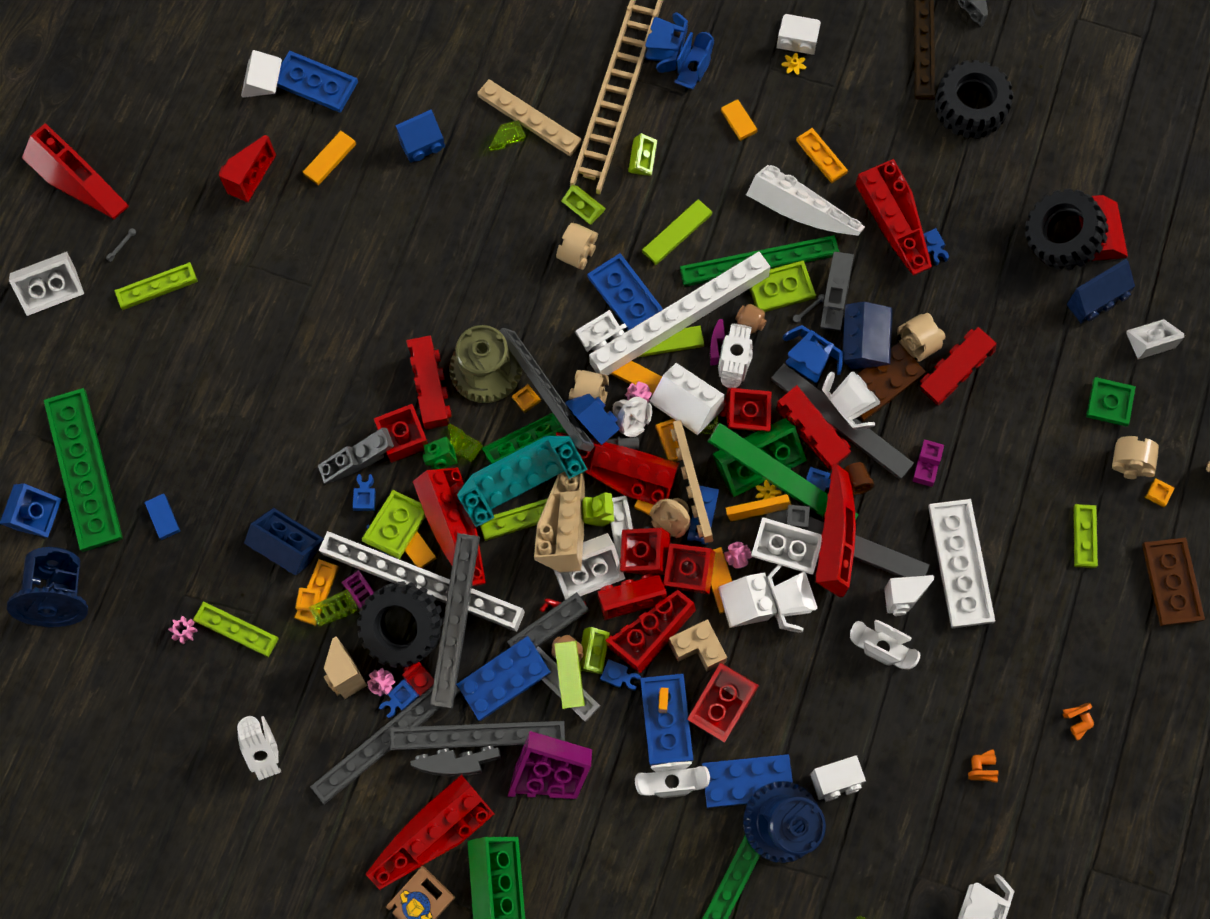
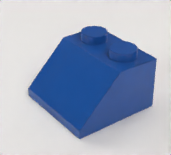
[395,110,445,163]
[565,394,620,445]
[0,483,62,538]

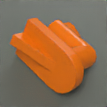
[1062,703,1094,740]
[968,750,998,783]

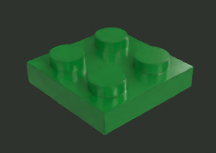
[1086,377,1136,427]

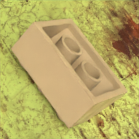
[324,636,367,699]

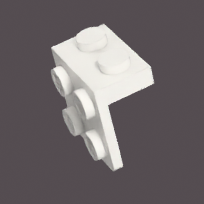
[777,14,820,55]
[575,310,627,352]

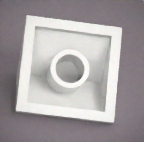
[241,50,282,98]
[1127,319,1184,359]

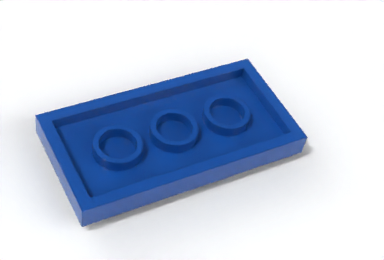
[277,50,358,113]
[587,253,663,331]
[456,636,552,721]
[640,674,693,766]
[702,754,793,808]

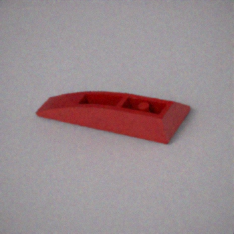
[22,123,129,219]
[855,159,932,276]
[556,432,679,505]
[816,464,856,597]
[413,468,486,586]
[366,775,494,890]

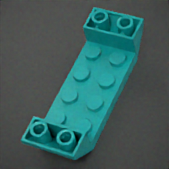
[457,436,588,527]

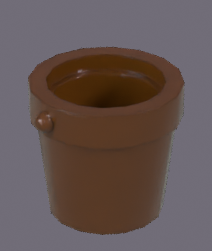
[844,462,874,495]

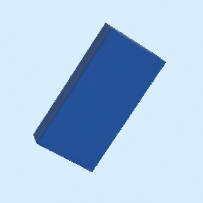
[145,494,180,540]

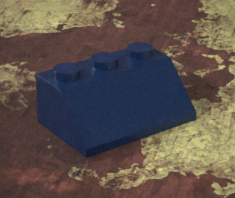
[1066,259,1135,323]
[842,302,892,369]
[244,508,324,575]

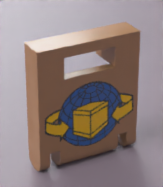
[386,866,456,919]

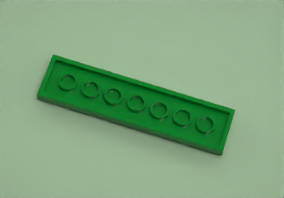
[44,388,123,552]

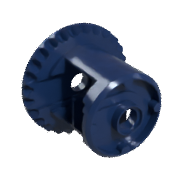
[7,547,88,627]
[743,781,826,863]

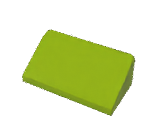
[628,133,657,176]
[561,185,606,225]
[579,627,610,674]

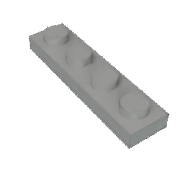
[537,646,600,722]

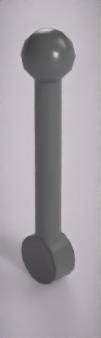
[106,228,136,262]
[793,294,825,324]

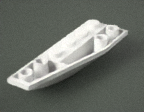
[746,165,865,236]

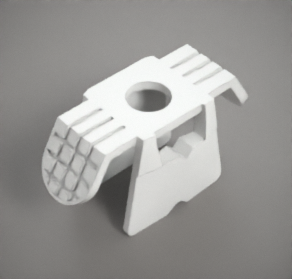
[718,324,753,388]
[822,372,880,430]
[767,565,817,633]
[850,620,920,670]
[237,716,281,780]
[635,761,710,798]
[958,874,1014,919]

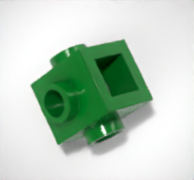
[423,437,457,470]

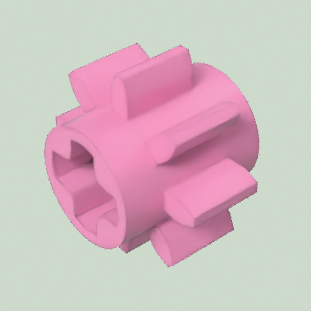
[625,381,652,402]
[724,542,752,568]
[168,616,197,644]
[367,668,395,696]

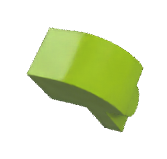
[582,493,614,526]

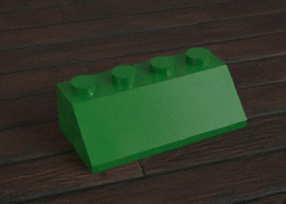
[481,413,567,465]
[713,418,807,497]
[468,837,525,919]

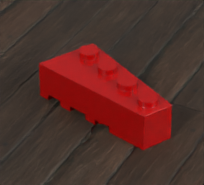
[920,327,997,406]
[406,335,452,430]
[776,385,851,471]
[605,590,696,673]

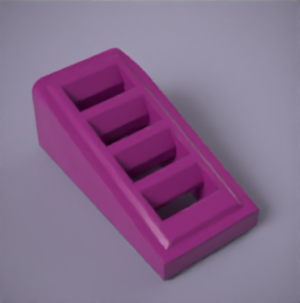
[342,570,374,609]

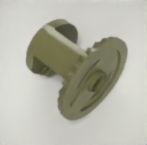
[449,325,522,403]

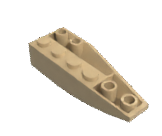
[534,471,585,572]

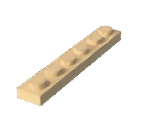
[477,79,582,157]
[671,420,713,543]

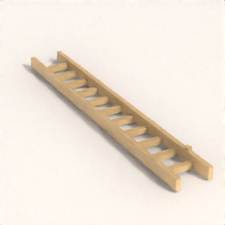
[570,0,663,194]

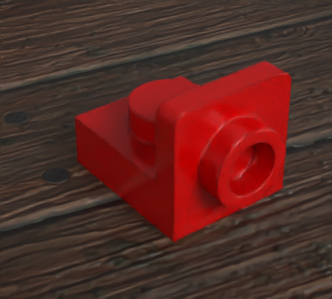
[402,662,434,696]

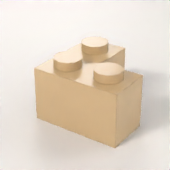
[669,619,727,672]

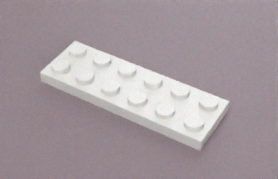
[928,499,995,628]

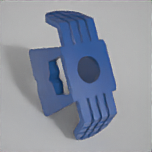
[645,12,688,73]
[674,32,714,89]
[783,325,843,383]

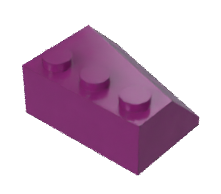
[508,731,592,799]

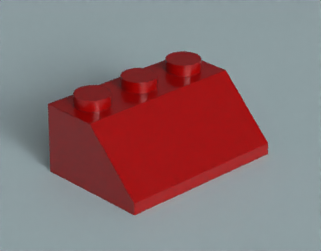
[1079,195,1128,261]
[597,574,667,620]

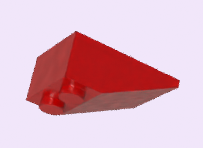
[219,135,276,203]
[687,663,759,742]

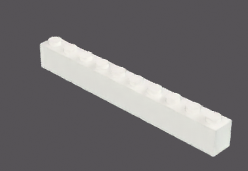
[589,252,770,375]
[319,531,525,632]

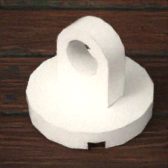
[613,397,652,437]

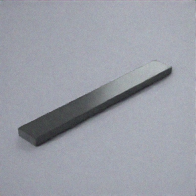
[499,328,594,452]
[771,364,914,480]
[765,509,929,578]
[430,533,480,708]
[310,686,461,805]
[390,721,565,750]

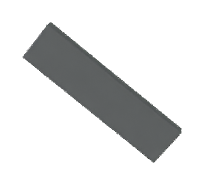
[507,592,590,648]

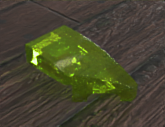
[489,120,526,151]
[448,424,483,462]

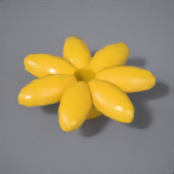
[782,53,806,75]
[755,480,782,499]

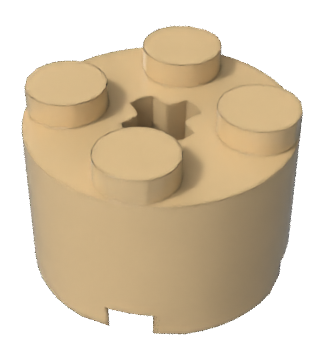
[556,223,598,270]
[897,313,945,361]
[569,370,609,404]
[1112,436,1159,479]

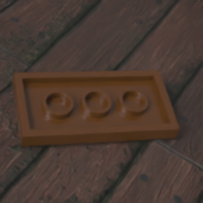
[857,343,926,422]
[1142,537,1205,627]

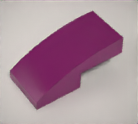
[710,319,725,365]
[912,439,944,487]

